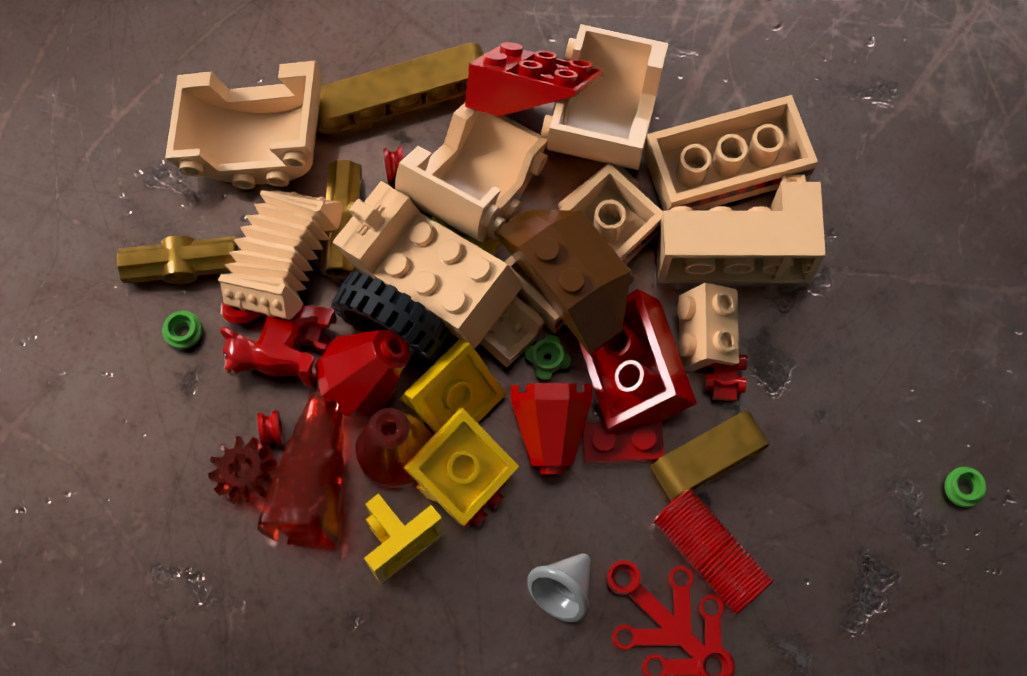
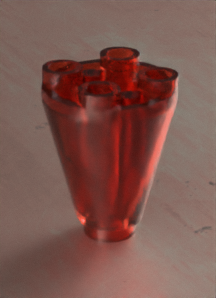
[355,408,433,488]

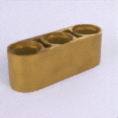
[650,410,770,502]

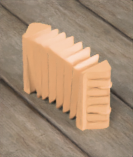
[218,190,343,320]

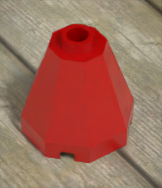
[315,330,411,417]
[511,383,592,474]

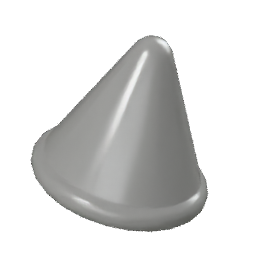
[527,553,591,622]

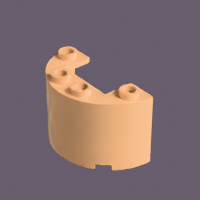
[541,24,668,170]
[165,61,322,189]
[395,103,548,242]

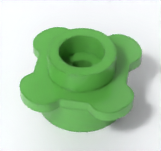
[525,335,571,380]

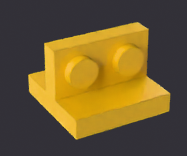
[399,338,506,434]
[403,409,519,526]
[364,493,445,584]

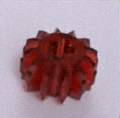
[208,436,279,505]

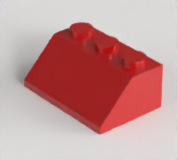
[579,289,697,430]

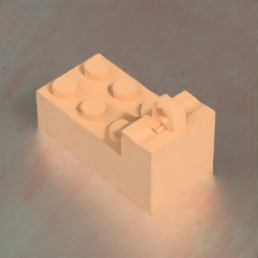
[656,175,826,283]
[332,181,523,349]

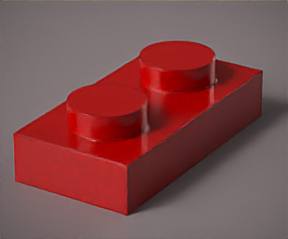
[582,421,664,465]

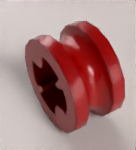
[383,146,404,182]
[257,410,284,448]

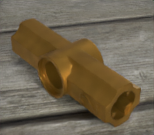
[320,159,362,278]
[117,235,239,284]

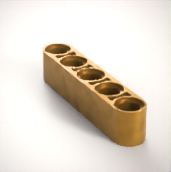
[317,43,484,134]

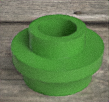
[162,311,202,349]
[945,467,987,507]

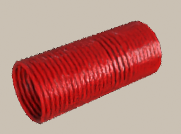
[653,489,774,615]

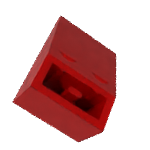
[465,42,605,116]

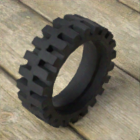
[331,272,451,367]

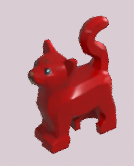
[220,302,337,388]

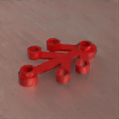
[607,560,735,676]

